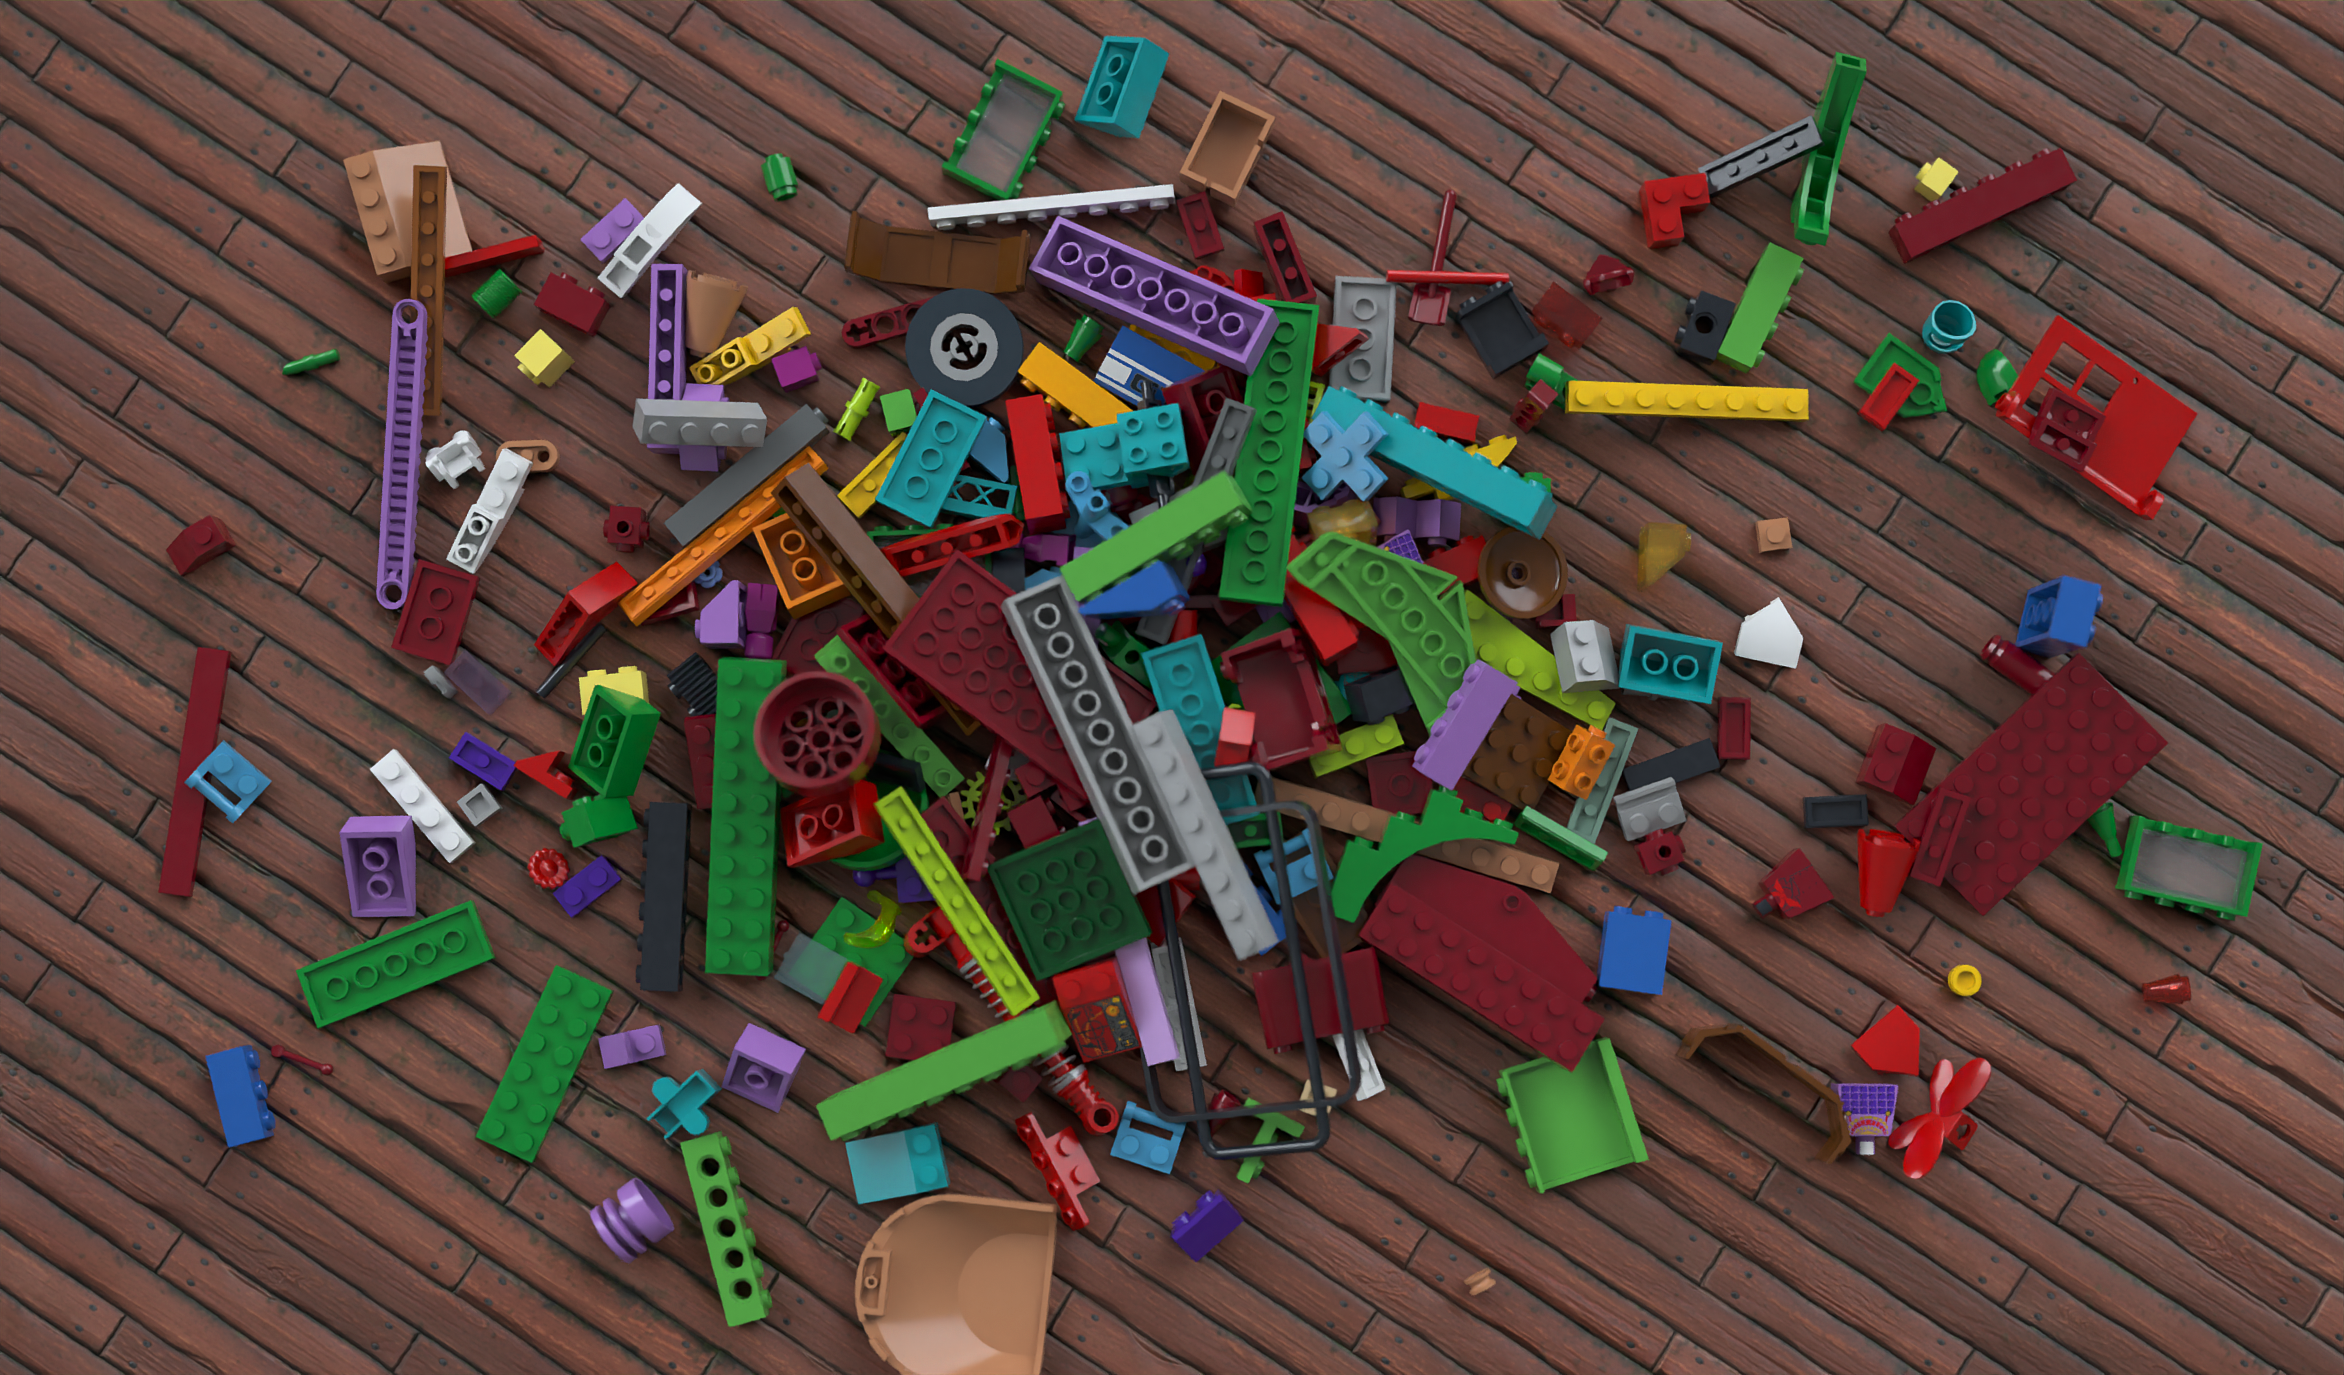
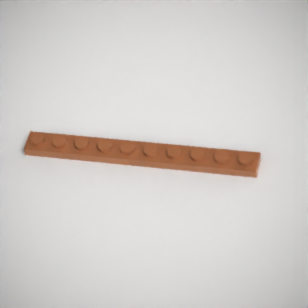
[1254,776,1560,893]

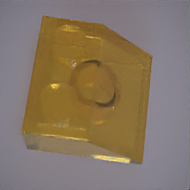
[1307,499,1378,546]
[1637,522,1691,592]

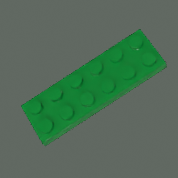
[296,900,496,1028]
[475,965,614,1163]

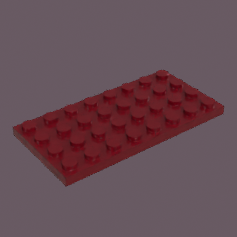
[881,549,1157,801]
[1893,653,2168,916]

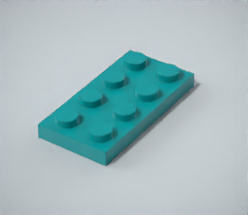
[875,389,987,529]

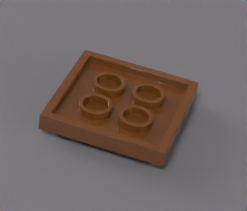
[1462,694,1572,811]

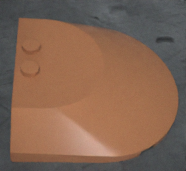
[855,1194,1057,1375]

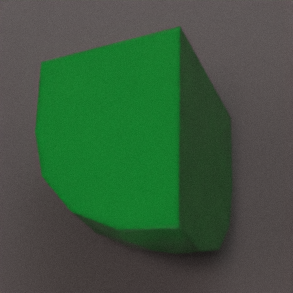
[1977,349,2018,406]

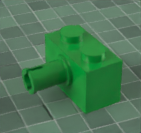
[560,794,638,848]

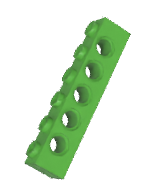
[814,635,965,797]
[680,1131,772,1327]

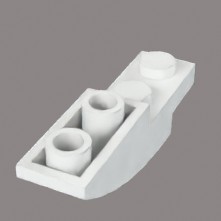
[598,183,703,298]
[446,448,533,574]

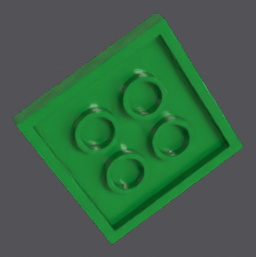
[788,897,914,1027]

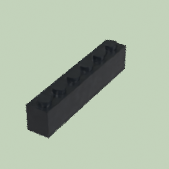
[636,802,692,992]

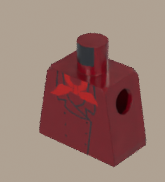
[1752,848,1834,919]

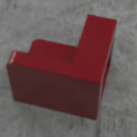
[1535,594,1577,629]

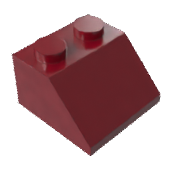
[1855,723,1937,806]

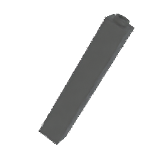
[664,404,829,547]

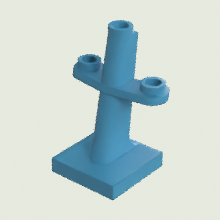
[1052,471,1128,548]

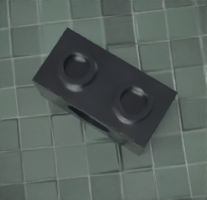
[1674,290,1736,366]

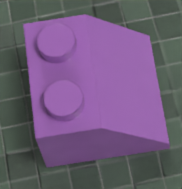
[695,580,747,649]
[722,1023,806,1113]

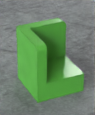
[880,389,917,436]

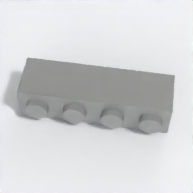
[633,399,767,447]

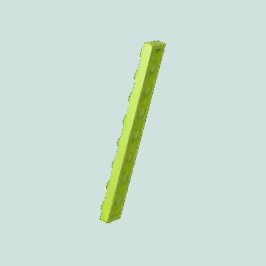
[873,787,1040,1016]

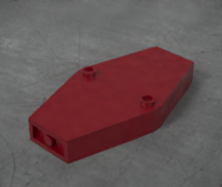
[1373,854,1598,1004]

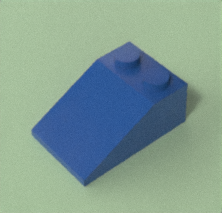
[1078,561,1191,620]

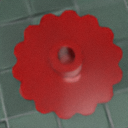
[527,848,570,890]

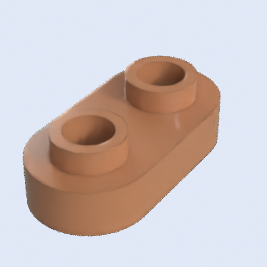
[496,440,560,473]

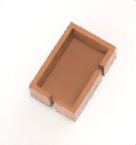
[1180,91,1275,208]

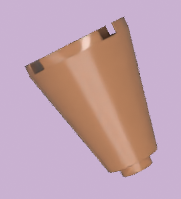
[685,270,748,358]

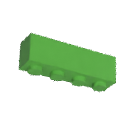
[1715,242,1804,373]

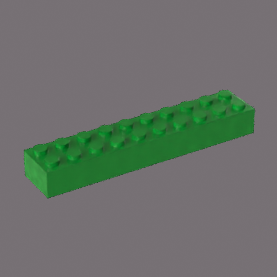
[705,657,787,976]

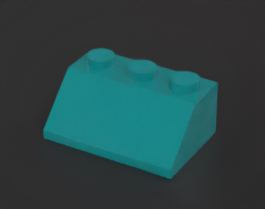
[1075,36,1170,138]
[1618,624,1723,704]

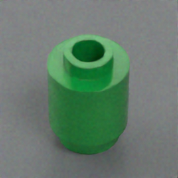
[761,153,799,202]

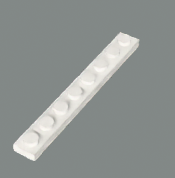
[928,184,1174,230]

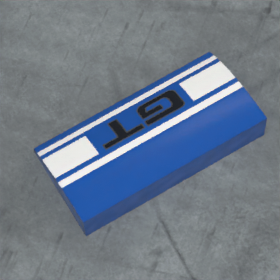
[1094,326,1205,406]

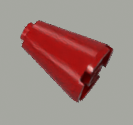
[1857,829,1921,917]

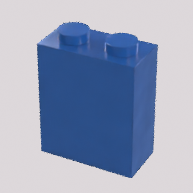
[1595,906,1672,995]

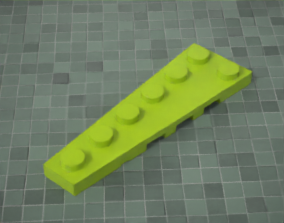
[1464,590,1616,730]

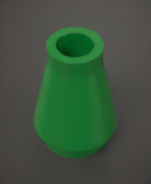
[1063,314,1104,362]

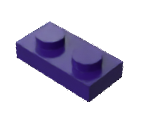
[449,732,517,791]
[552,855,623,918]

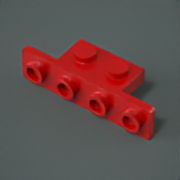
[1015,1112,1100,1231]

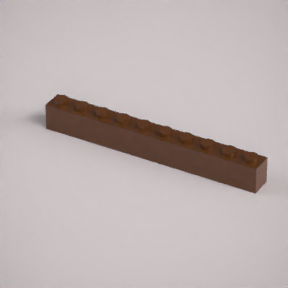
[771,463,982,736]

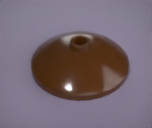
[1478,526,1568,619]

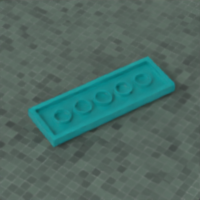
[1141,634,1260,825]

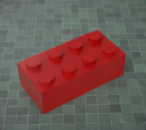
[1005,394,1071,535]

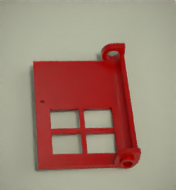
[1995,315,2198,520]

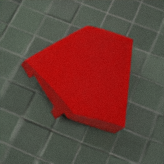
[1851,1005,1920,1077]

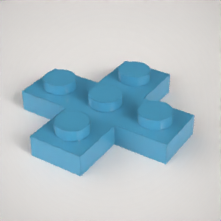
[1302,411,1388,501]

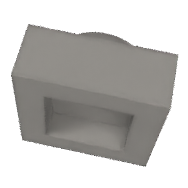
[457,783,503,827]

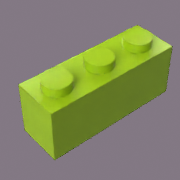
[1308,714,1404,779]

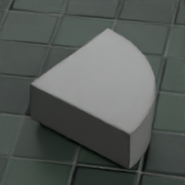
[424,665,458,698]

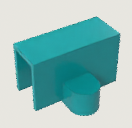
[646,1069,722,1139]

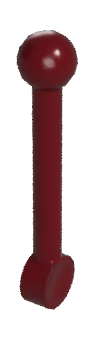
[755,920,790,981]
[271,1045,333,1076]

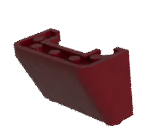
[1220,629,1342,772]
[1251,948,1389,1054]

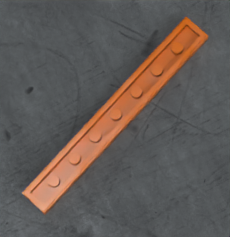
[618,446,829,627]

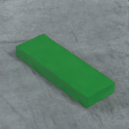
[1513,806,1608,871]

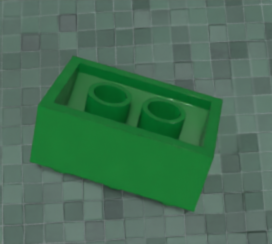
[568,685,661,798]

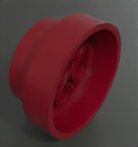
[754,671,881,797]

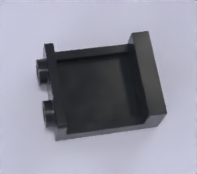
[1456,281,1549,380]

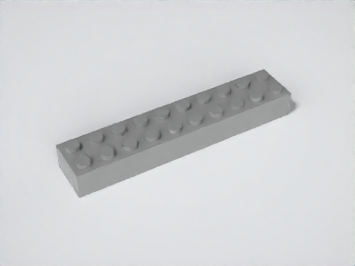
[1001,575,1196,895]

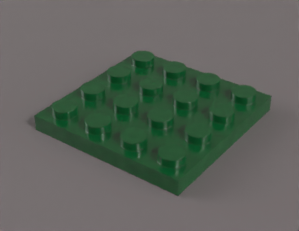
[987,819,1153,981]

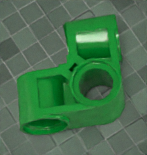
[1524,353,1579,410]

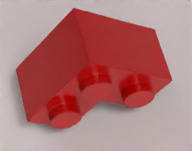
[1639,173,1710,250]

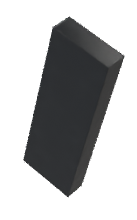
[1622,738,1721,791]

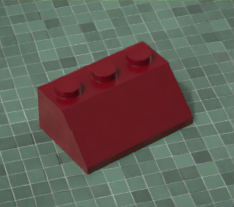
[1161,364,1244,476]

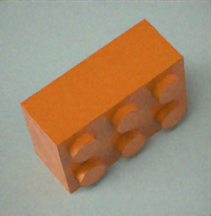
[753,513,851,620]

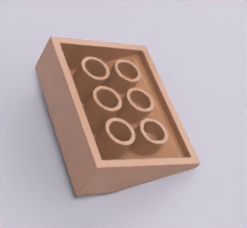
[343,141,473,283]

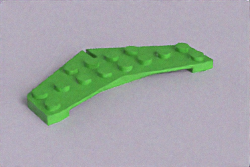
[1286,532,1476,736]

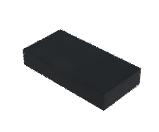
[866,752,926,793]
[1802,794,1869,829]

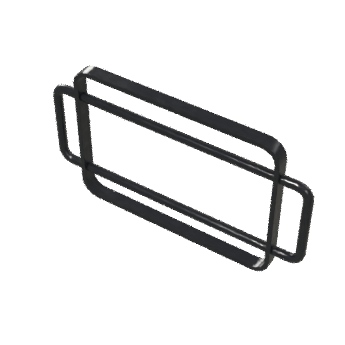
[1140,762,1362,1160]

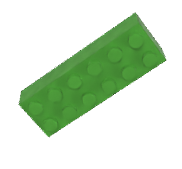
[1059,471,1253,605]

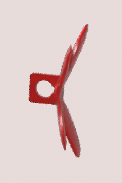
[1888,1058,1991,1179]

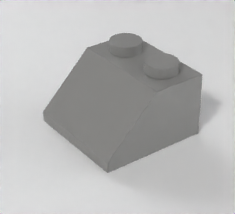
[1550,620,1620,693]

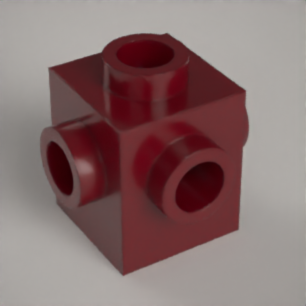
[603,505,650,553]
[1633,828,1686,876]

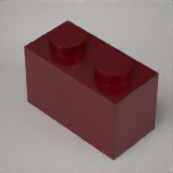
[533,272,611,338]

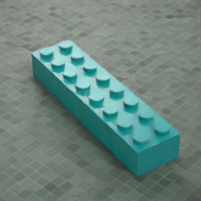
[1311,386,1557,540]

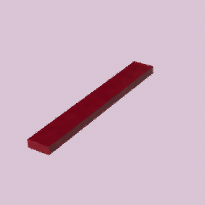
[158,647,231,897]

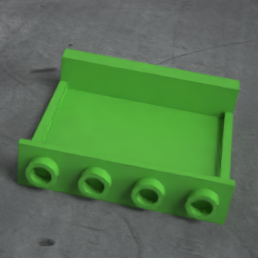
[1496,1037,1648,1194]

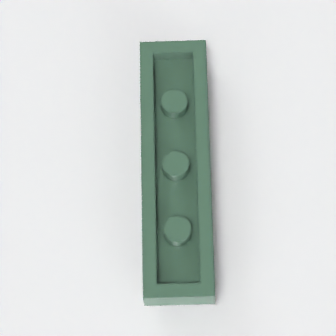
[1566,717,1638,844]

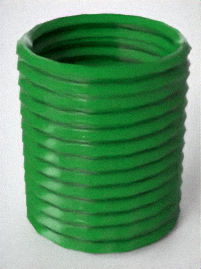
[471,269,522,319]

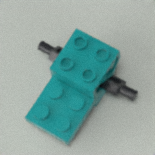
[1059,381,1189,509]

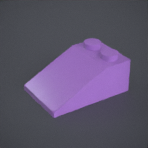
[339,816,416,917]

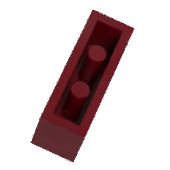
[1253,211,1317,304]

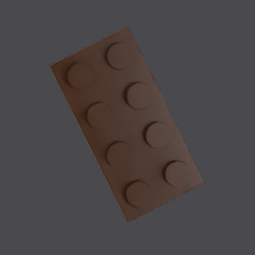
[1269,832,1369,958]

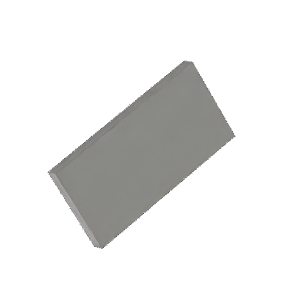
[1329,276,1397,402]

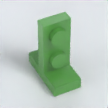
[1236,1097,1305,1183]

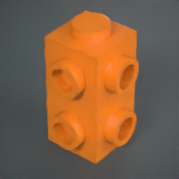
[1548,725,1615,800]

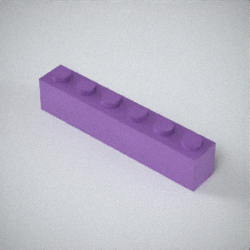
[647,264,688,454]

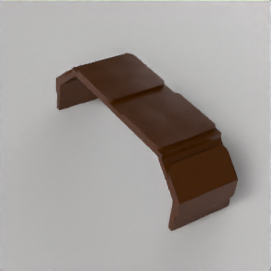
[844,211,1031,294]
[1675,1023,1851,1165]

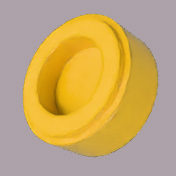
[1948,965,1982,996]

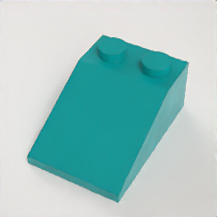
[845,1122,950,1204]

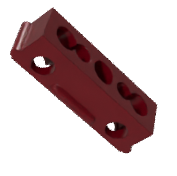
[1509,379,1558,434]

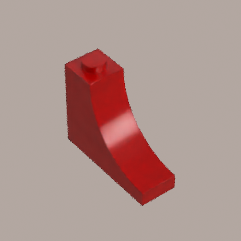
[534,561,638,666]

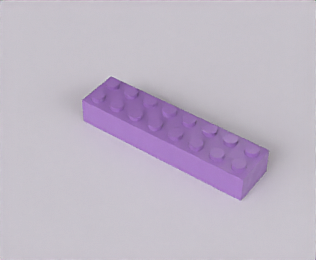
[1029,216,1280,376]

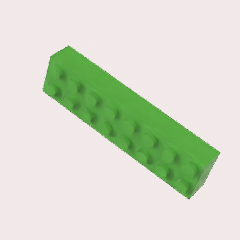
[816,1000,1072,1141]

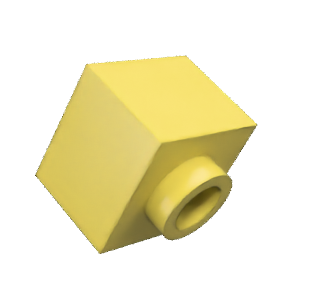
[1914,157,1959,202]

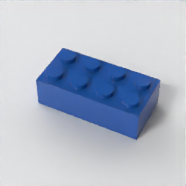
[2015,575,2103,658]

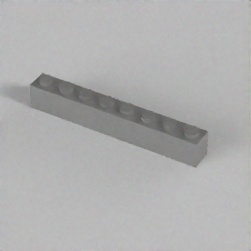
[1133,709,1279,960]

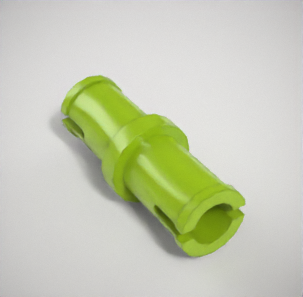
[833,378,881,441]

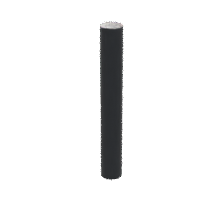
[536,622,607,699]

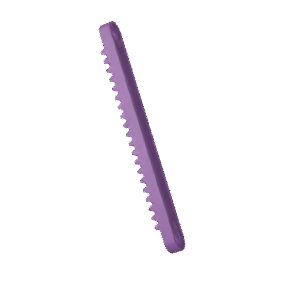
[376,299,428,609]

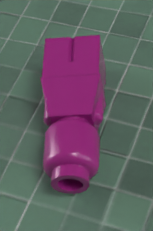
[992,532,1076,566]
[744,583,781,659]

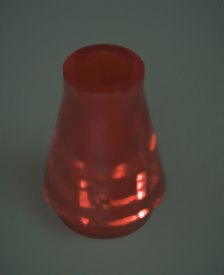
[2142,973,2191,1005]

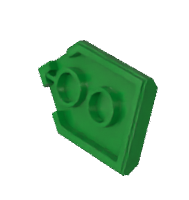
[1853,333,1947,418]

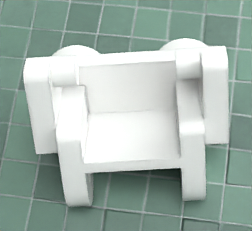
[425,430,485,489]

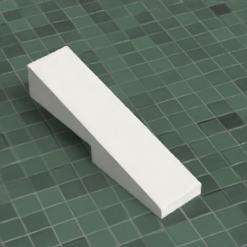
[1150,937,1207,1071]

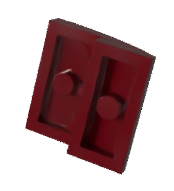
[2028,388,2106,472]

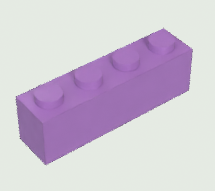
[1412,659,1517,791]

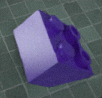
[1171,1189,1244,1262]

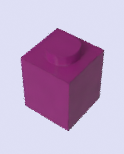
[771,346,822,393]

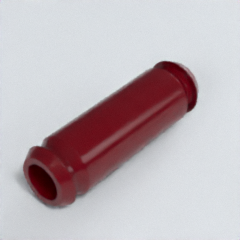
[1980,635,2055,695]

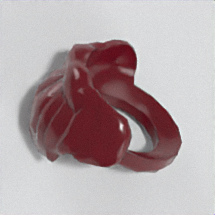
[1583,254,1634,296]

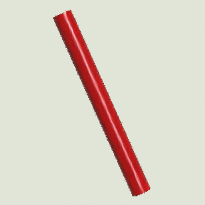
[1386,270,1509,285]

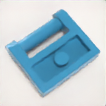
[184,740,272,824]
[1253,828,1334,905]
[1110,1101,1187,1174]

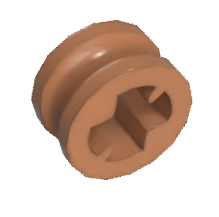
[1464,1268,1496,1295]

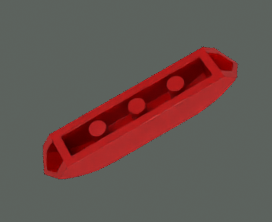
[879,514,1024,577]

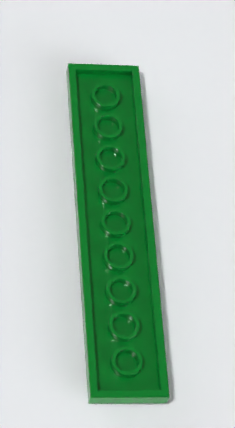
[1219,298,1319,607]

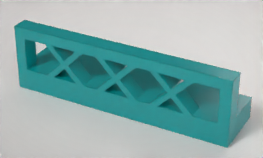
[940,475,1018,519]

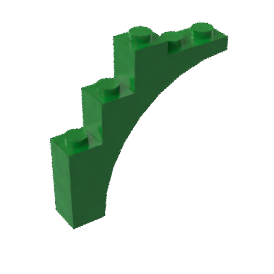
[1790,52,1867,246]
[1330,785,1519,923]

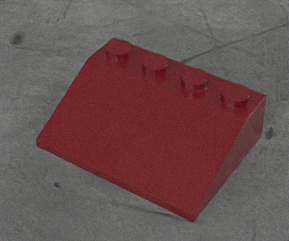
[836,614,949,730]

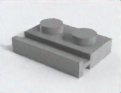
[1613,777,1686,841]

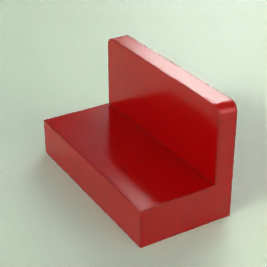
[1414,402,1479,446]
[817,961,883,1033]

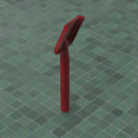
[1408,189,1457,326]

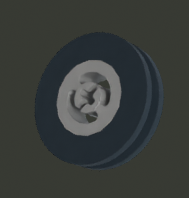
[905,288,1024,408]

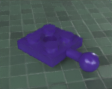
[853,856,935,903]

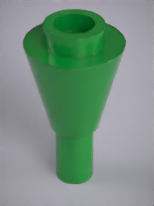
[2087,802,2123,857]

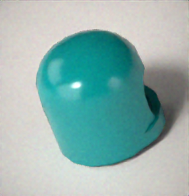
[1922,300,1976,354]

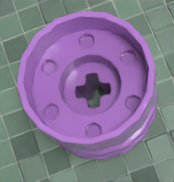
[590,1177,674,1264]

